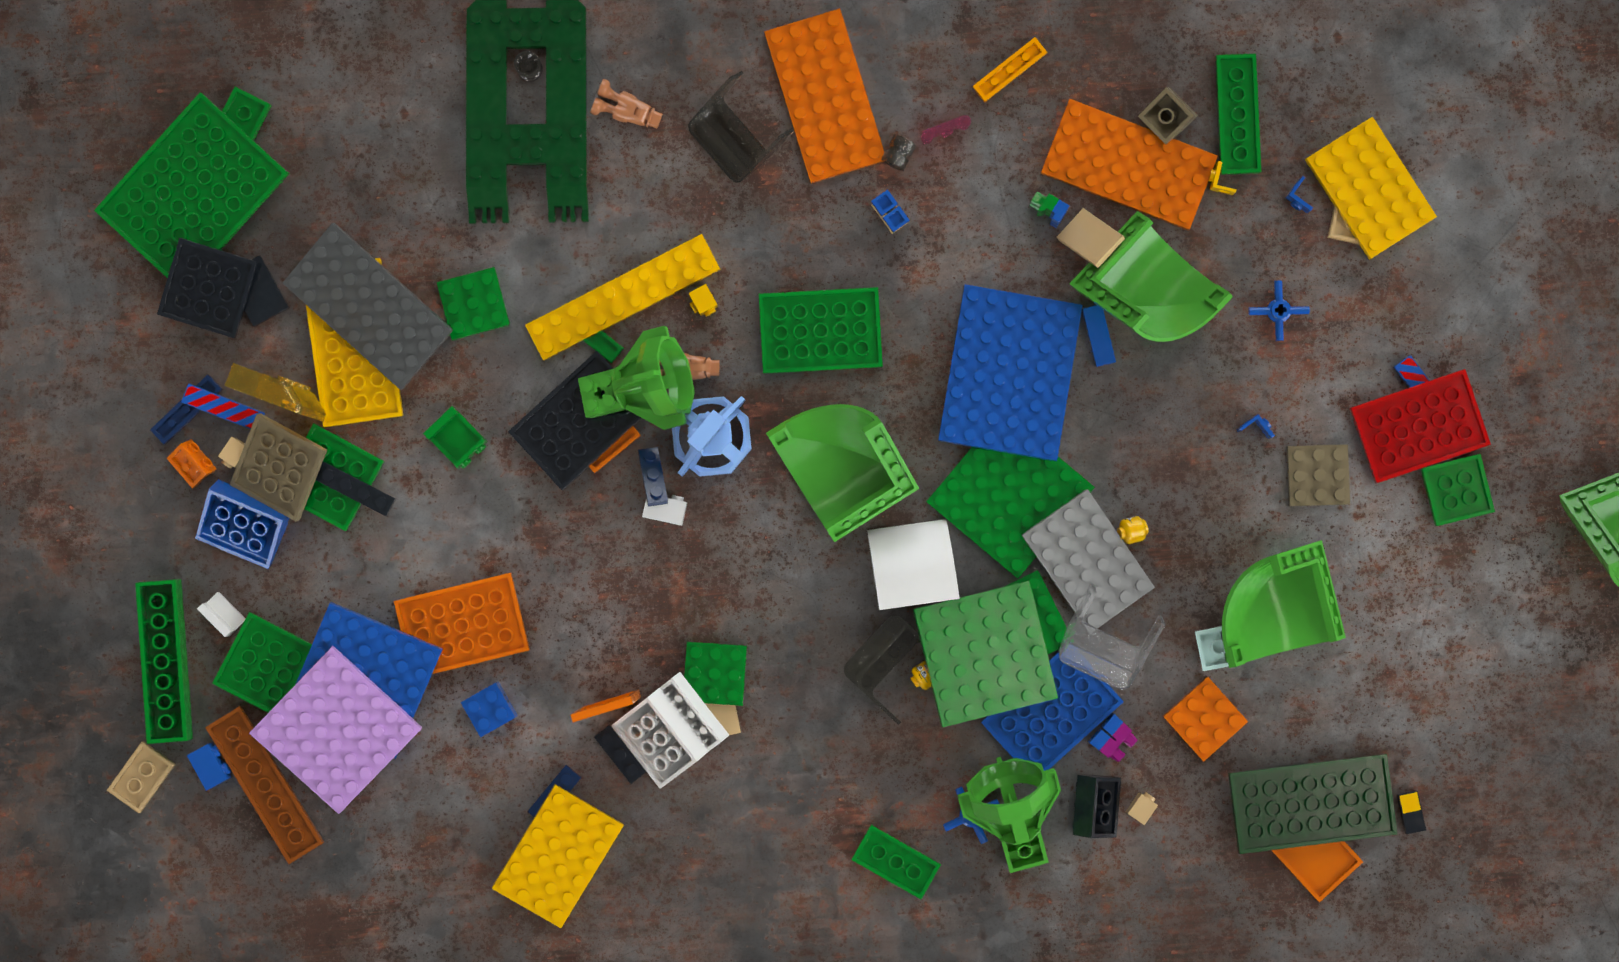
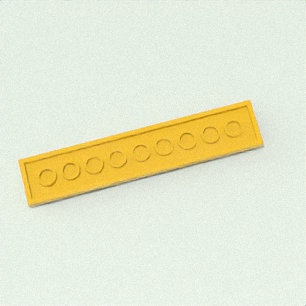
[525,234,720,361]

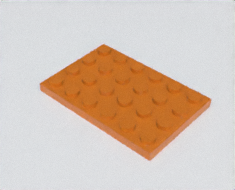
[394,573,530,674]

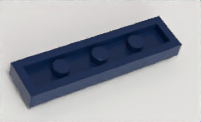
[150,375,223,445]

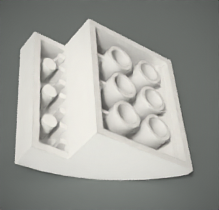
[867,519,960,610]
[611,672,729,789]

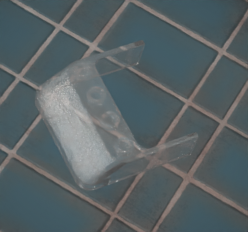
[1059,583,1165,689]

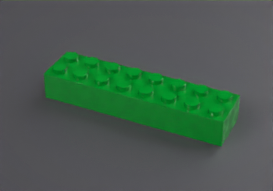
[135,579,193,744]

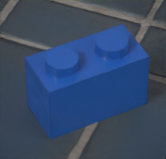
[187,742,231,791]

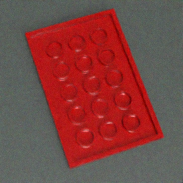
[1350,369,1491,483]

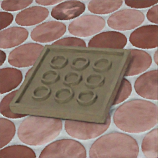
[229,413,327,522]

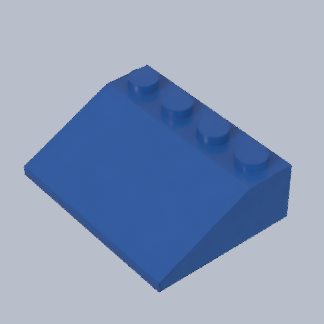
[195,479,289,569]

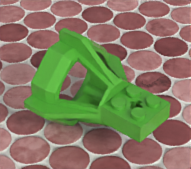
[578,326,695,430]
[958,756,1061,873]

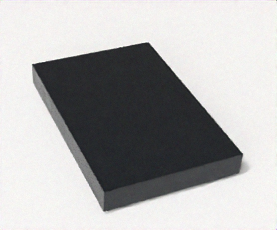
[244,255,290,327]

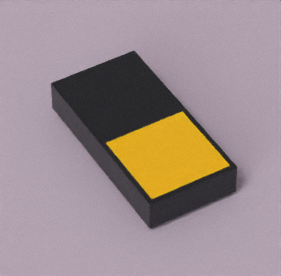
[1397,790,1426,834]

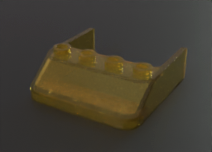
[225,363,326,422]

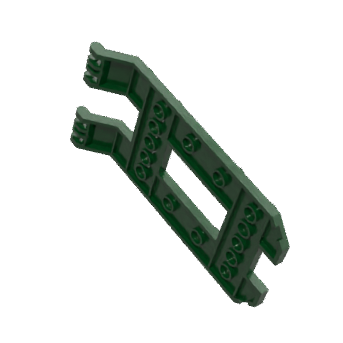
[466,0,589,224]

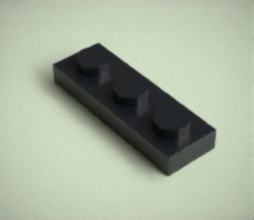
[594,725,646,784]

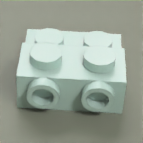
[1195,626,1229,671]

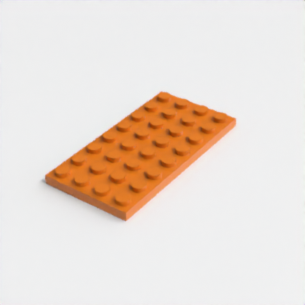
[764,8,887,184]
[1040,99,1218,231]

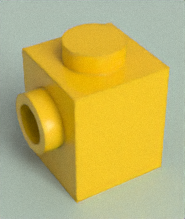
[689,284,718,317]

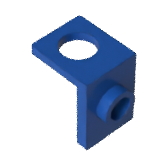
[1285,176,1313,213]
[1236,414,1275,439]

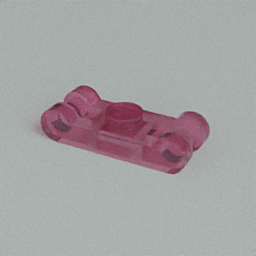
[921,115,971,144]

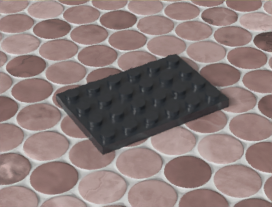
[508,351,642,491]

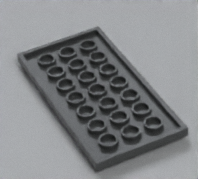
[283,223,453,390]

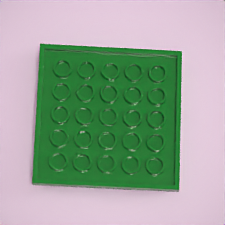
[926,447,1095,579]
[913,581,1058,727]

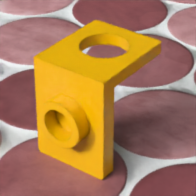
[1208,161,1236,195]

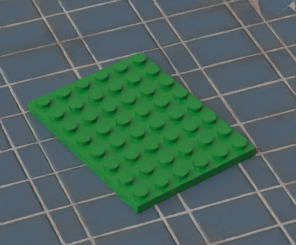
[94,92,290,278]

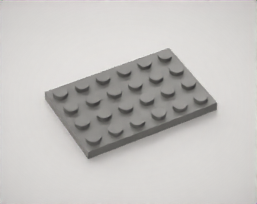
[1021,489,1155,633]

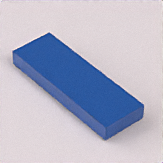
[1082,305,1116,367]

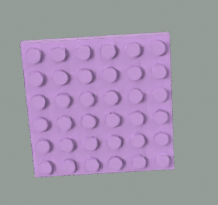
[249,646,422,814]

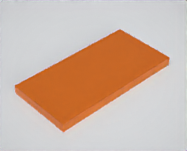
[570,690,641,722]
[1271,841,1363,903]

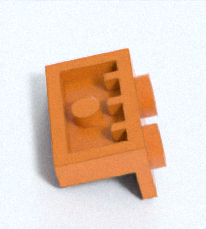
[167,439,216,489]

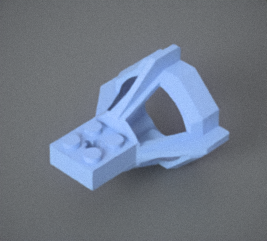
[672,396,752,477]

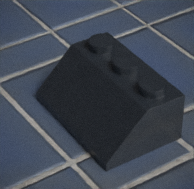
[1073,775,1121,838]

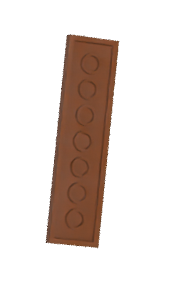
[205,706,324,864]

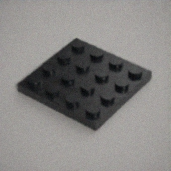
[157,238,258,338]

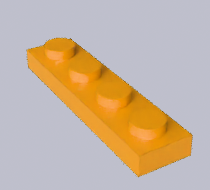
[972,37,1047,103]

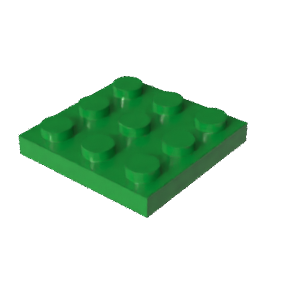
[437,267,510,340]
[1421,454,1495,526]
[684,642,747,706]

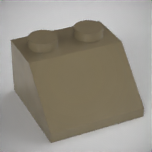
[1138,87,1198,144]

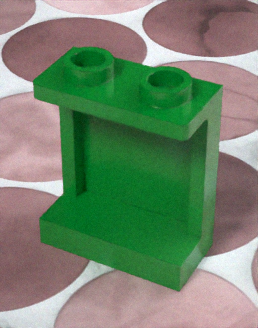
[423,406,488,469]

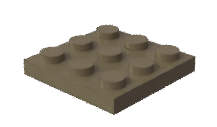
[1287,444,1350,506]

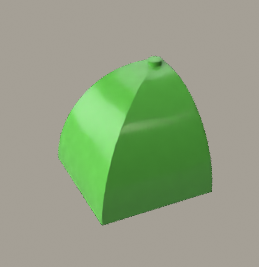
[1070,211,1233,342]
[766,404,919,542]
[1559,473,1619,587]
[1222,540,1346,668]

